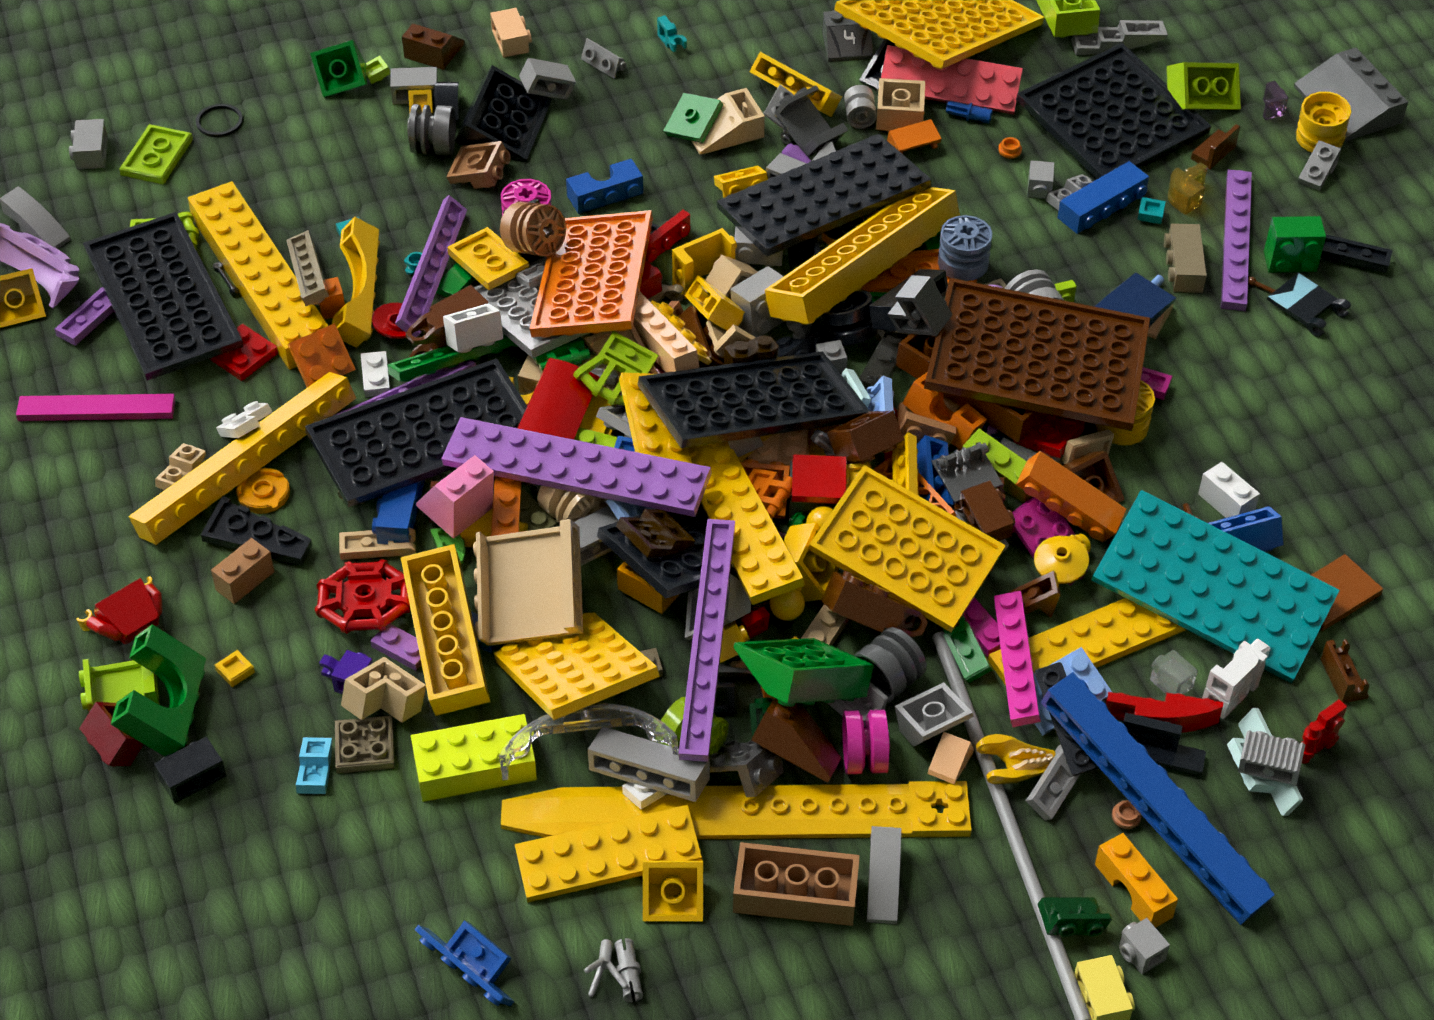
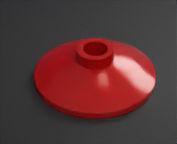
[372,302,406,339]

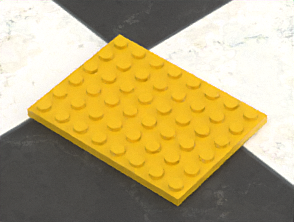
[834,0,1044,69]

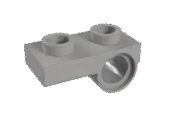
[1298,140,1341,191]

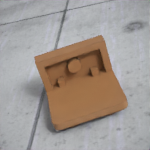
[897,402,956,447]

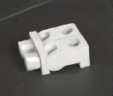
[1202,639,1271,719]

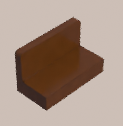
[1191,124,1241,170]

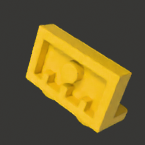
[714,165,768,198]

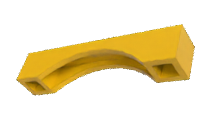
[332,217,380,348]

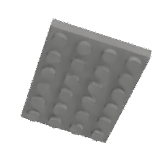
[474,257,590,358]

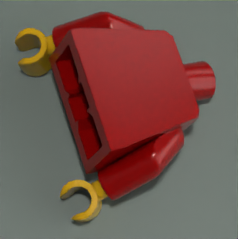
[76,576,162,644]

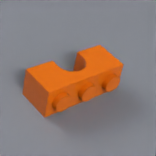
[903,373,987,450]

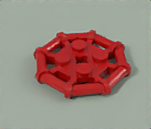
[315,559,411,634]

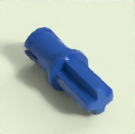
[946,101,993,124]

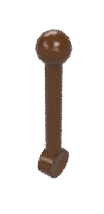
[1248,277,1275,293]

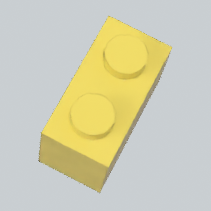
[1074,955,1135,1020]

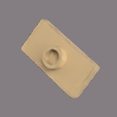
[1062,429,1114,464]

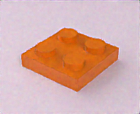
[287,323,356,388]

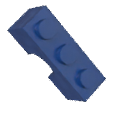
[566,159,643,214]

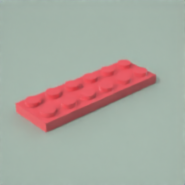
[881,45,1023,114]

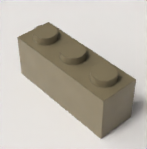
[1164,224,1207,293]

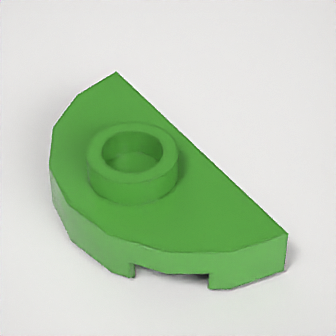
[430,528,466,565]

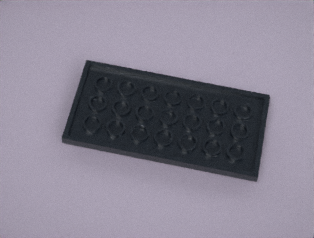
[717,134,932,257]
[83,212,244,381]
[637,351,870,448]
[305,358,527,507]

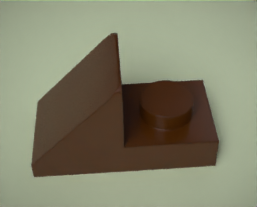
[1007,570,1060,617]

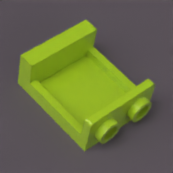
[79,659,160,712]

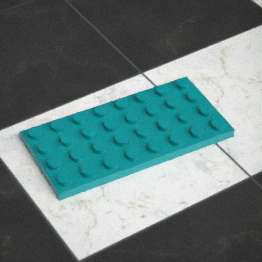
[1091,490,1340,684]

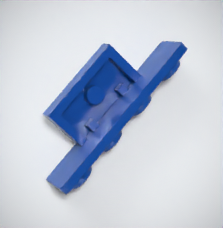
[415,920,514,1006]

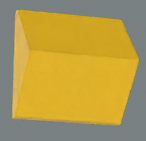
[643,861,703,921]

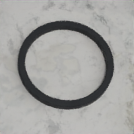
[196,104,243,137]

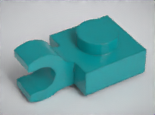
[657,15,687,52]

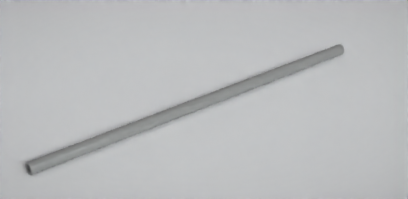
[932,632,1092,1020]

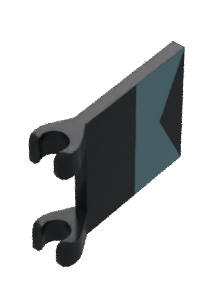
[1267,273,1351,337]

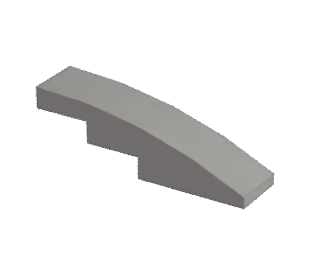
[1071,20,1168,55]

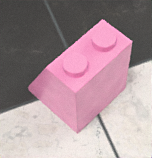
[416,455,494,539]

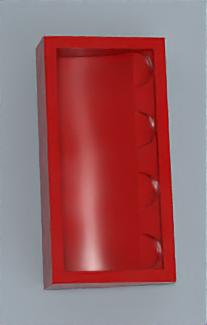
[518,358,600,440]

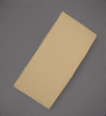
[155,443,206,490]

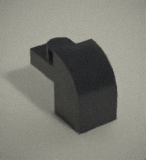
[435,82,461,120]

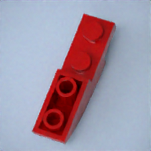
[1106,692,1223,733]

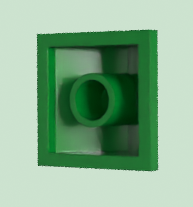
[310,40,367,97]

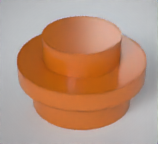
[998,137,1022,159]

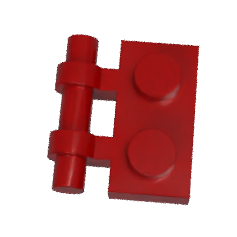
[1301,699,1347,764]

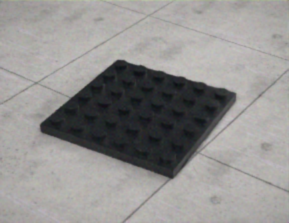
[1016,43,1211,179]

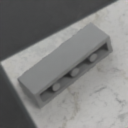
[574,506,619,566]
[588,727,710,802]

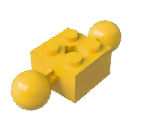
[769,506,839,621]

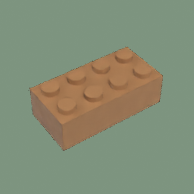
[733,842,860,926]

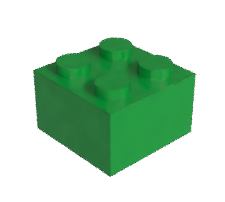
[1263,216,1326,273]

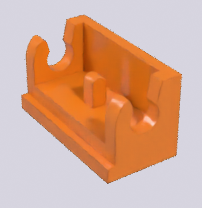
[887,119,942,153]

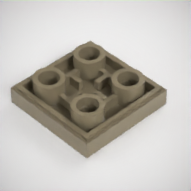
[335,716,394,773]

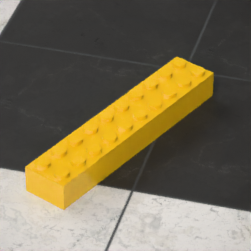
[187,181,328,370]
[765,187,960,325]

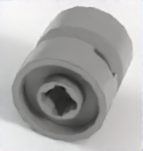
[844,85,877,129]

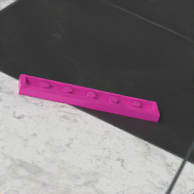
[16,394,176,421]

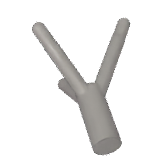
[584,939,628,997]

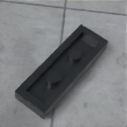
[1321,234,1393,273]

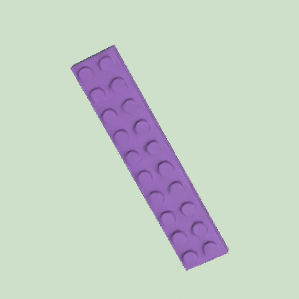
[441,417,712,517]

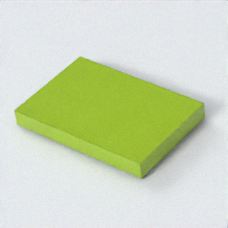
[119,124,193,185]

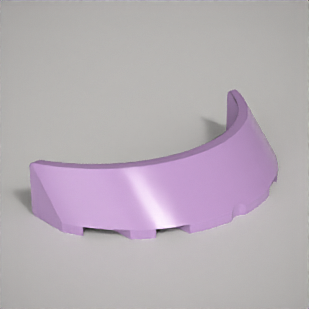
[0,223,80,308]

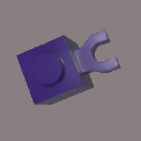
[319,650,373,694]

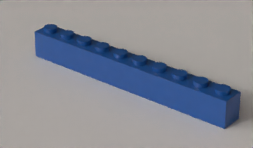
[1041,672,1275,925]

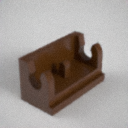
[1321,639,1370,703]

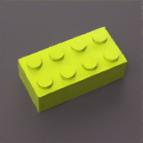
[411,714,537,802]

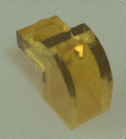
[1168,162,1208,215]

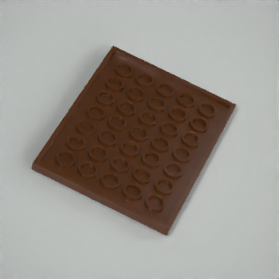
[924,278,1150,431]

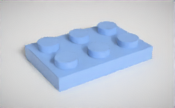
[1034,647,1112,736]

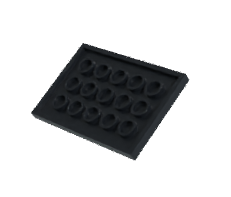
[597,504,736,599]

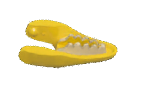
[976,734,1056,784]

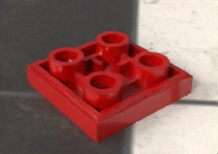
[792,454,846,504]

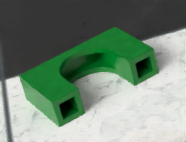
[111,624,206,756]

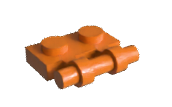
[748,468,792,520]

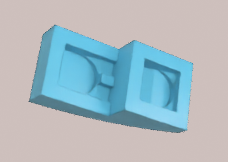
[296,737,332,794]

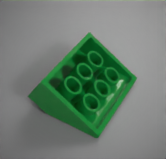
[734,638,873,707]

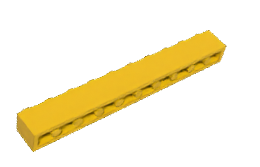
[128,372,356,545]

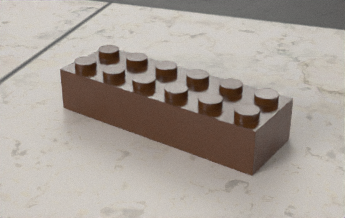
[896,333,1049,443]

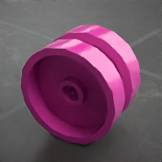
[842,710,890,775]

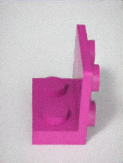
[1012,497,1075,559]

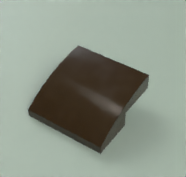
[616,509,695,558]

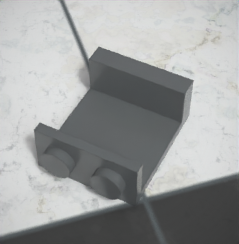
[774,86,848,157]

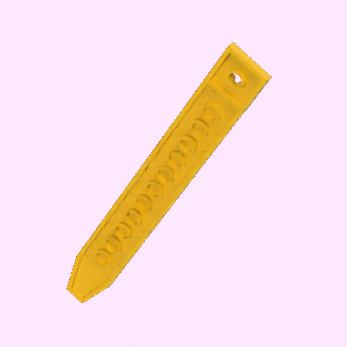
[501,781,971,839]

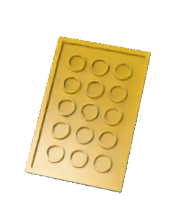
[808,465,1006,633]
[494,612,660,720]

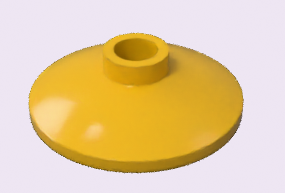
[1034,536,1089,584]

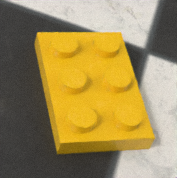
[447,227,529,290]

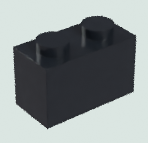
[154,736,227,804]

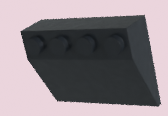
[455,65,552,162]

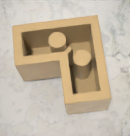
[706,255,757,299]
[341,657,426,723]

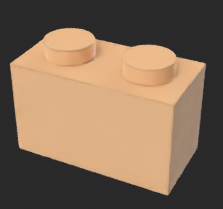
[490,8,532,58]

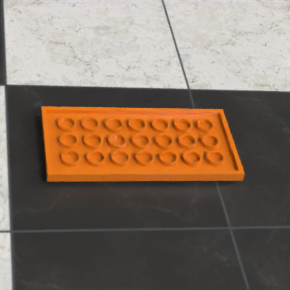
[530,210,653,338]

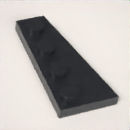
[201,496,312,566]

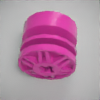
[501,179,551,216]

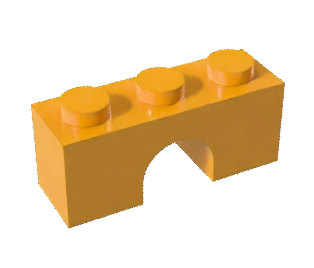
[1095,833,1178,928]

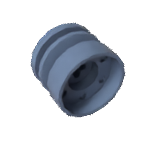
[938,215,993,281]

